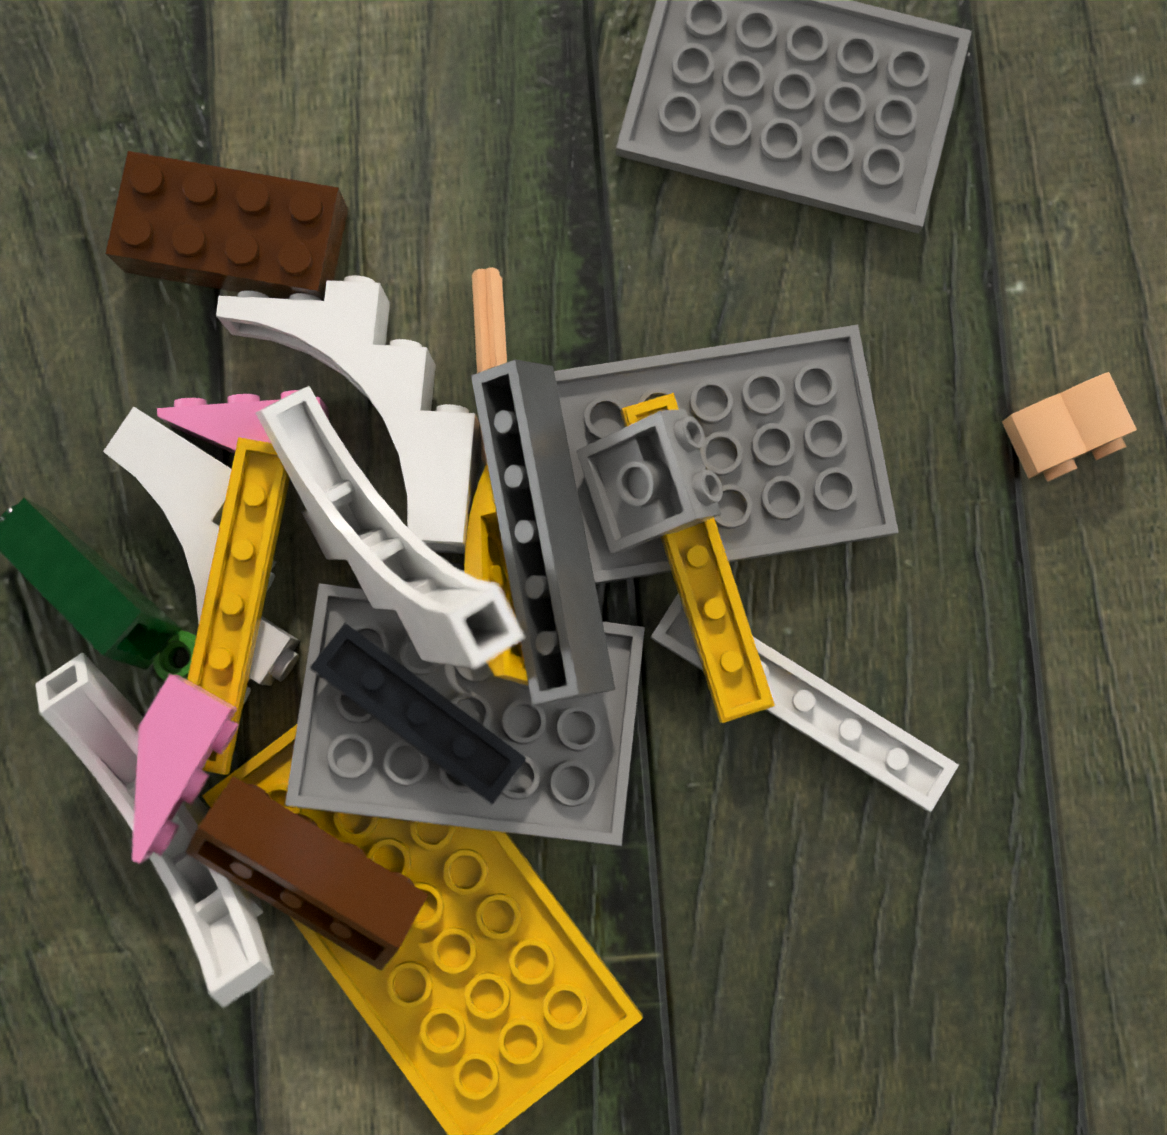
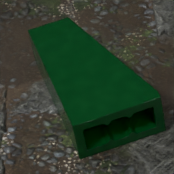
[0,497,182,670]

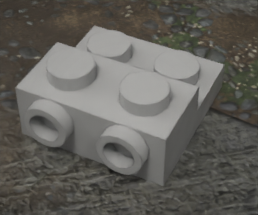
[576,409,723,554]

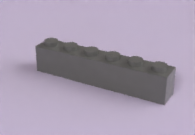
[471,359,616,705]

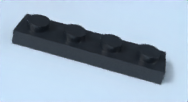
[310,623,527,805]

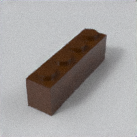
[185,776,428,971]

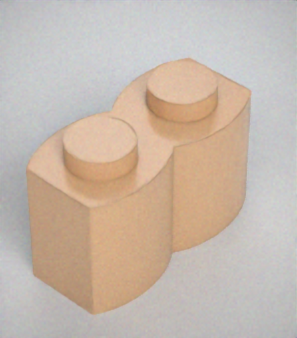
[1002,372,1137,482]

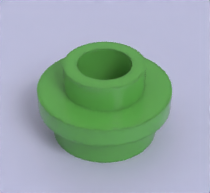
[153,631,196,681]

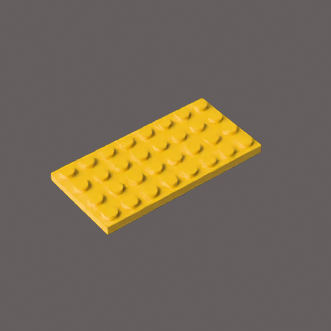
[202,725,643,1135]

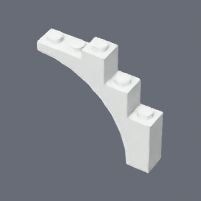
[216,276,481,554]
[255,386,525,669]
[103,407,300,703]
[35,652,273,1008]

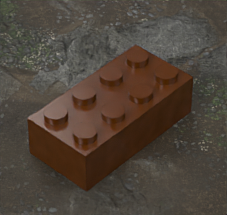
[106,151,348,301]

